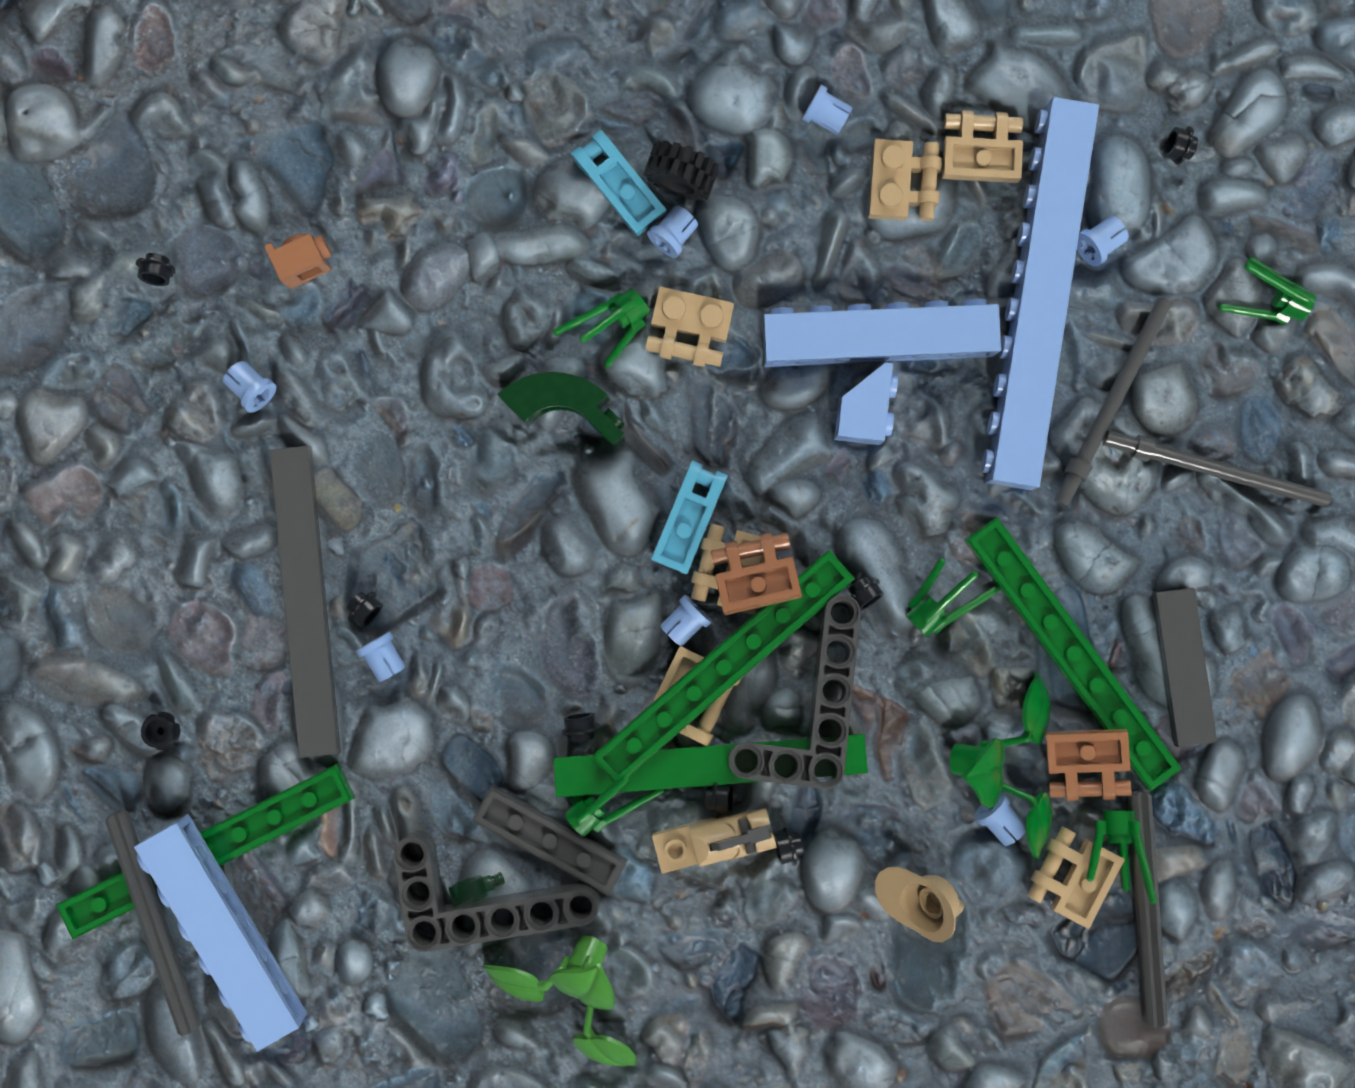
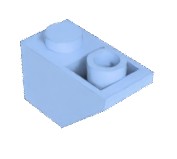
[834,362,898,445]

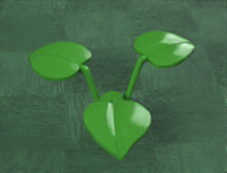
[482,935,638,1066]

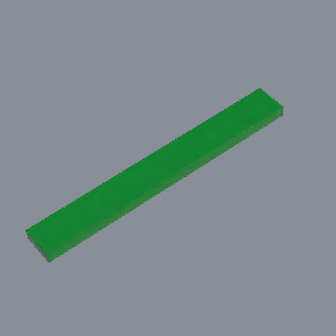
[964,517,1182,792]
[591,550,855,783]
[553,734,868,797]
[56,763,356,940]

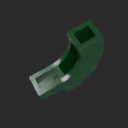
[497,372,626,448]

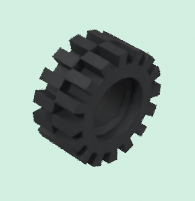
[643,141,719,201]

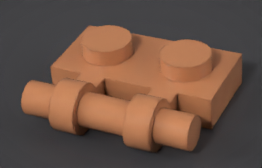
[711,533,802,615]
[1046,729,1132,801]

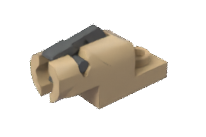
[652,808,777,874]

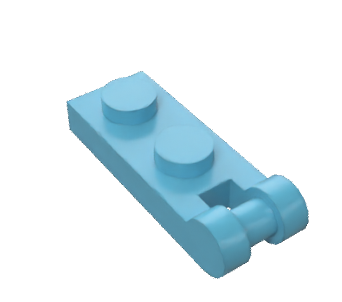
[570,130,667,237]
[651,460,728,575]

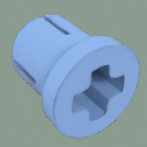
[802,84,853,135]
[647,205,698,258]
[1077,216,1129,267]
[223,361,276,413]
[660,595,712,646]
[356,631,406,683]
[974,792,1026,846]

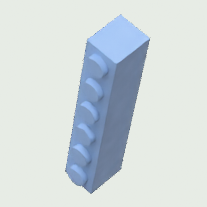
[762,299,1001,367]
[134,814,307,1052]

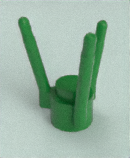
[1218,257,1316,325]
[553,288,650,368]
[905,558,1000,637]
[565,776,664,836]
[1086,811,1157,904]

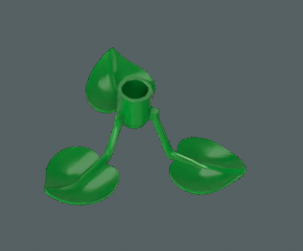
[950,672,1053,859]

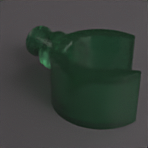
[448,872,505,907]

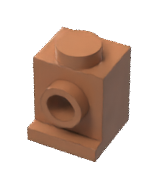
[264,233,332,289]

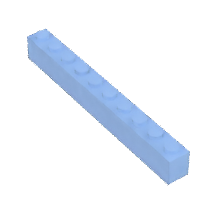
[981,97,1099,490]

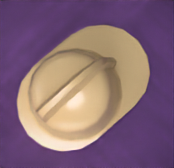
[875,867,965,943]

